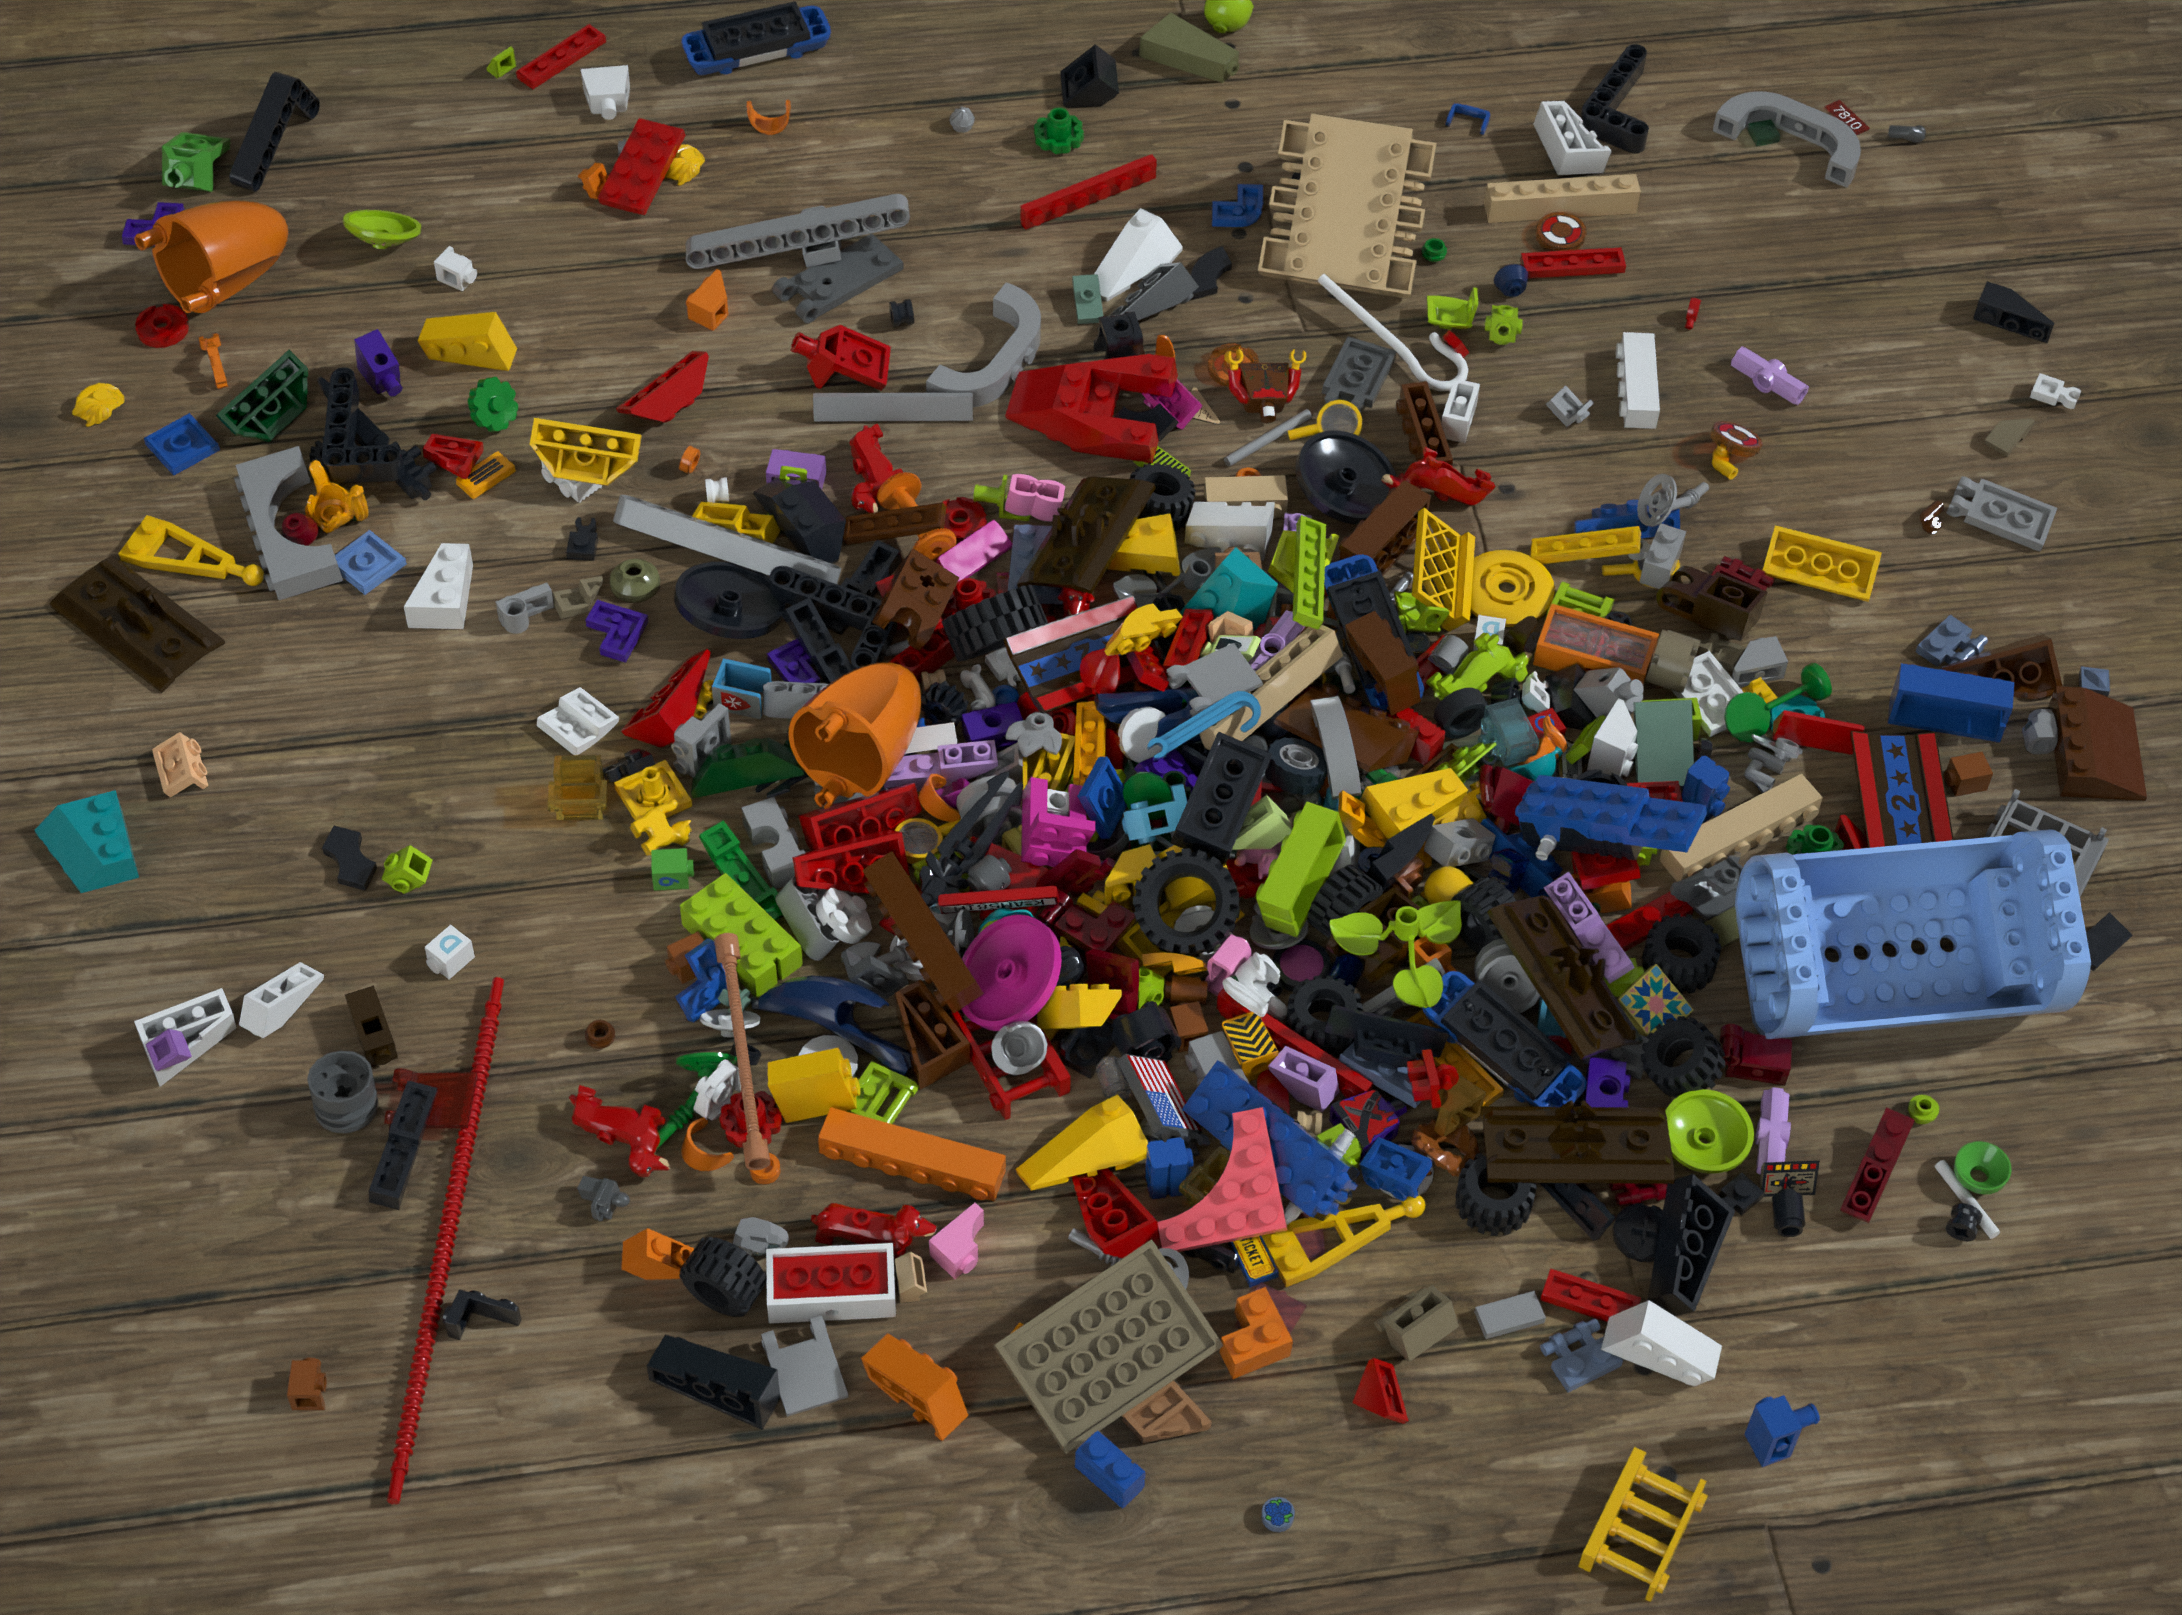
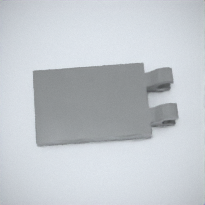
[1946,476,2057,552]

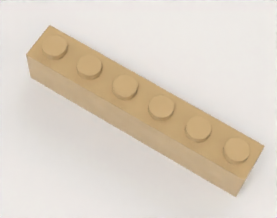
[1484,174,1641,223]
[1200,625,1343,750]
[1659,774,1823,882]

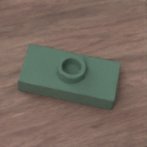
[1072,274,1103,324]

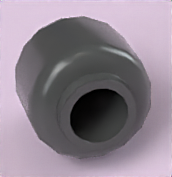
[967,855,1012,892]

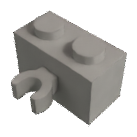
[1628,523,1686,589]

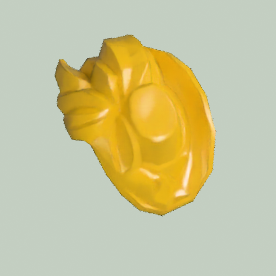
[664,144,705,186]
[72,383,125,427]

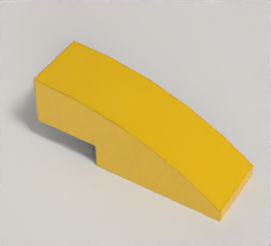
[692,502,780,544]

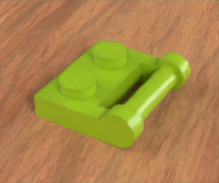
[1546,581,1614,618]
[846,1061,919,1124]

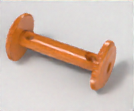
[877,472,957,563]

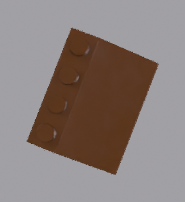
[1274,683,1419,772]
[2048,686,2147,801]

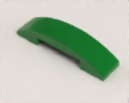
[699,820,784,921]

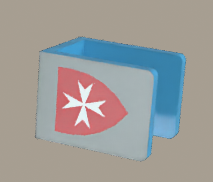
[712,658,772,719]

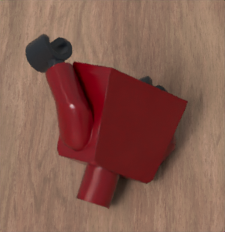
[1476,754,1534,835]

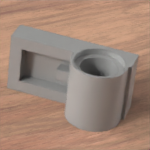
[496,583,554,634]
[1427,635,1469,675]

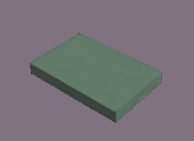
[1633,700,1694,786]

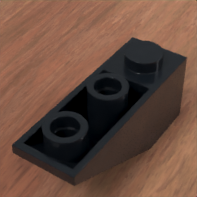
[1973,281,2055,343]

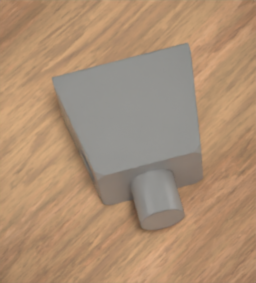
[1574,667,1644,717]

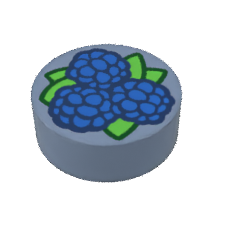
[1261,1497,1295,1532]

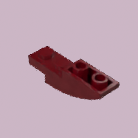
[1840,1107,1915,1223]

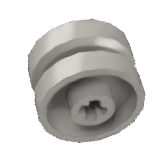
[956,775,1022,845]
[1474,938,1540,1013]

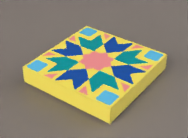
[1616,964,1694,1037]

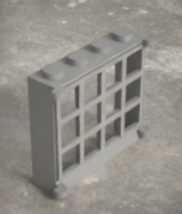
[1984,789,2109,897]

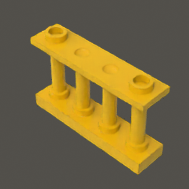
[1578,1447,1708,1602]

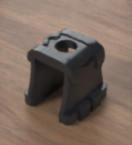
[1093,311,1145,360]

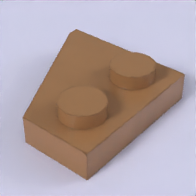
[1122,1380,1212,1443]

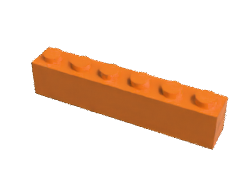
[818,1107,1006,1202]

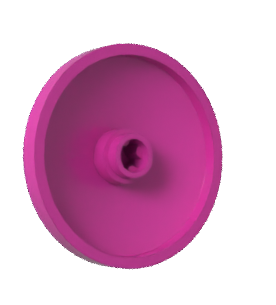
[962,915,1061,1031]

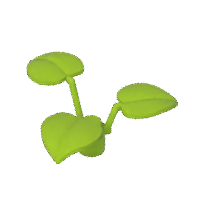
[1329,900,1462,1008]

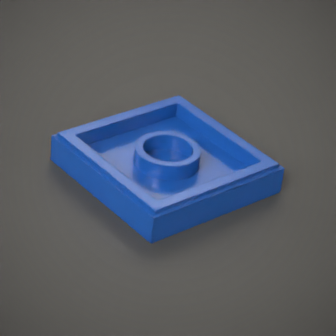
[144,413,220,476]
[1077,756,1127,839]

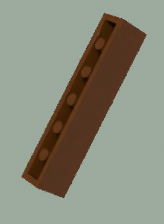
[862,851,984,1013]

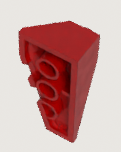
[798,783,922,851]

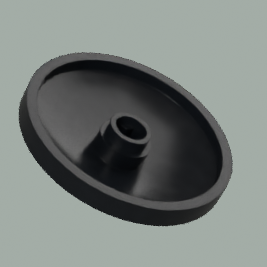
[1295,430,1397,525]
[674,562,785,639]

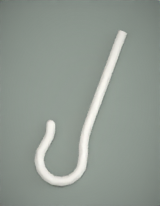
[1318,274,1468,392]

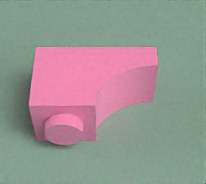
[929,1203,984,1279]

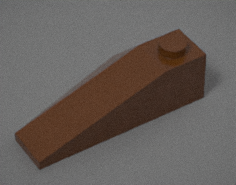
[1941,634,2062,699]

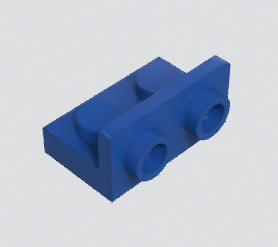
[1359,1137,1433,1201]

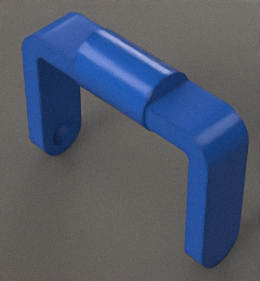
[1446,103,1490,135]

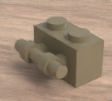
[1374,1285,1459,1362]

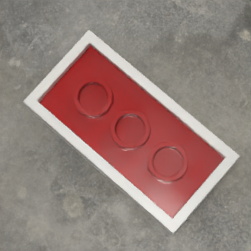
[766,1243,896,1323]

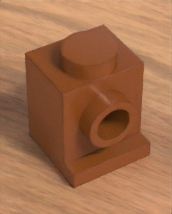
[287,1358,327,1410]

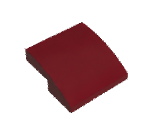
[1083,949,1139,1020]

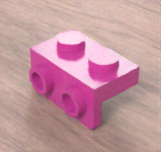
[1141,379,1203,430]

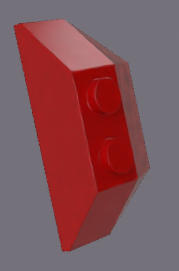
[616,351,709,423]

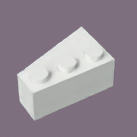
[1185,502,1275,561]
[1601,1300,1722,1387]

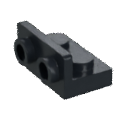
[1058,1021,1115,1079]

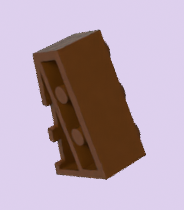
[1345,611,1421,716]
[895,979,970,1091]

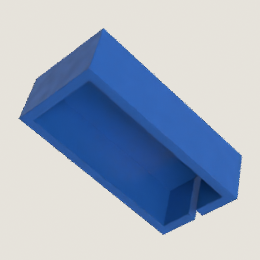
[1888,663,2014,742]

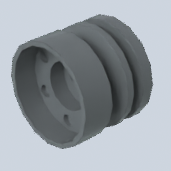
[307,1051,379,1133]

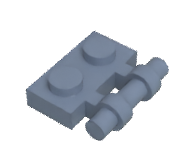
[1915,615,1988,667]
[1540,1319,1623,1393]

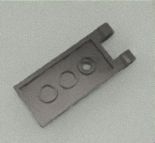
[772,233,903,324]

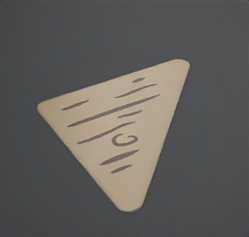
[1191,387,1220,424]

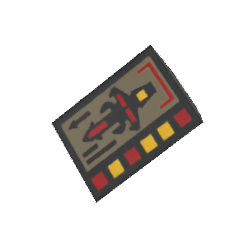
[1759,1160,1820,1197]

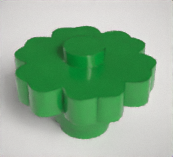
[1034,107,1084,154]
[467,377,518,432]
[1785,825,1844,855]

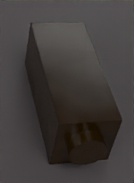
[345,985,398,1067]

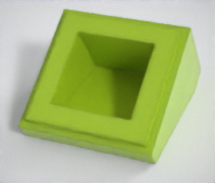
[487,47,516,79]

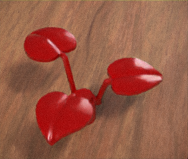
[1017,648,1124,772]

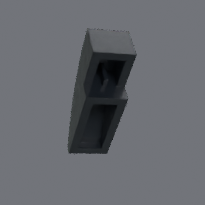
[1366,813,1435,891]

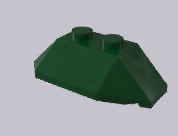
[216,349,308,442]
[691,738,804,799]

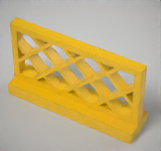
[1412,508,1475,632]

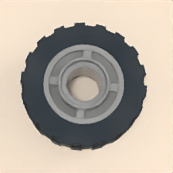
[1265,738,1328,795]

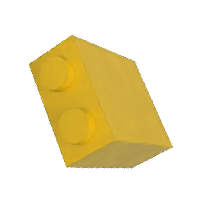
[768,1047,860,1123]

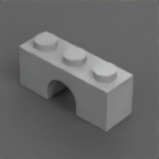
[741,797,805,889]

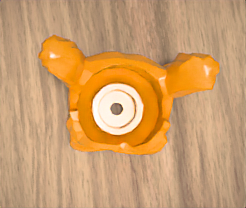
[305,460,369,533]

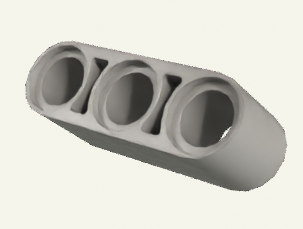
[763,681,828,719]
[775,876,839,961]

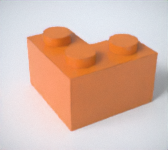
[1219,1287,1293,1379]

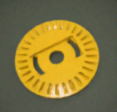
[1470,550,1555,627]

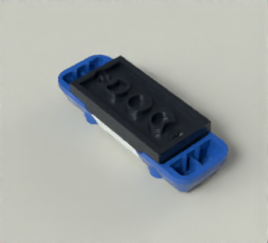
[682,1,831,75]
[1324,554,1424,712]
[1422,971,1586,1107]

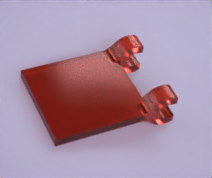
[384,1068,478,1130]

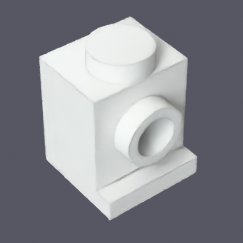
[434,246,477,291]

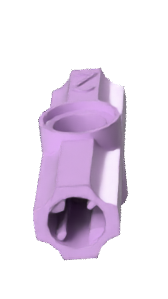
[1731,347,1809,405]
[1248,610,1305,672]
[1755,1087,1791,1175]

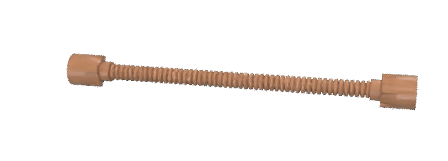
[714,933,770,1170]

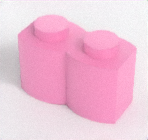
[1005,474,1065,522]
[1205,934,1251,996]

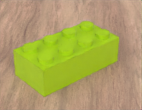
[1256,802,1346,938]
[680,873,803,996]

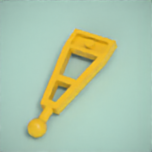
[118,515,264,586]
[1261,1195,1426,1287]

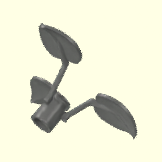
[1113,547,1221,642]

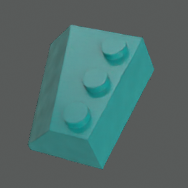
[1180,547,1278,638]
[35,790,139,893]

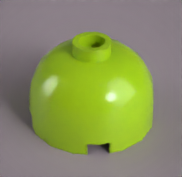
[1204,0,1254,33]

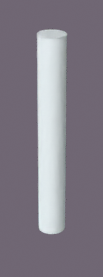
[1935,1160,2000,1239]

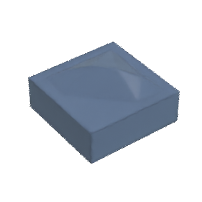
[2079,666,2110,697]

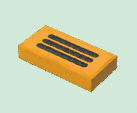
[455,451,516,500]

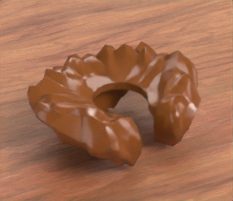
[1411,1119,1480,1177]

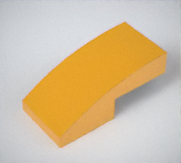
[1142,952,1208,976]

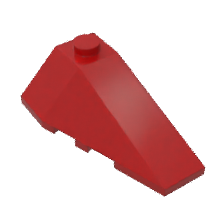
[621,648,711,748]
[792,829,910,893]
[1071,1168,1162,1258]

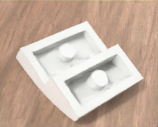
[536,687,619,756]

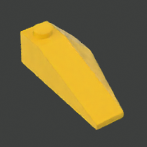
[1016,1094,1148,1191]

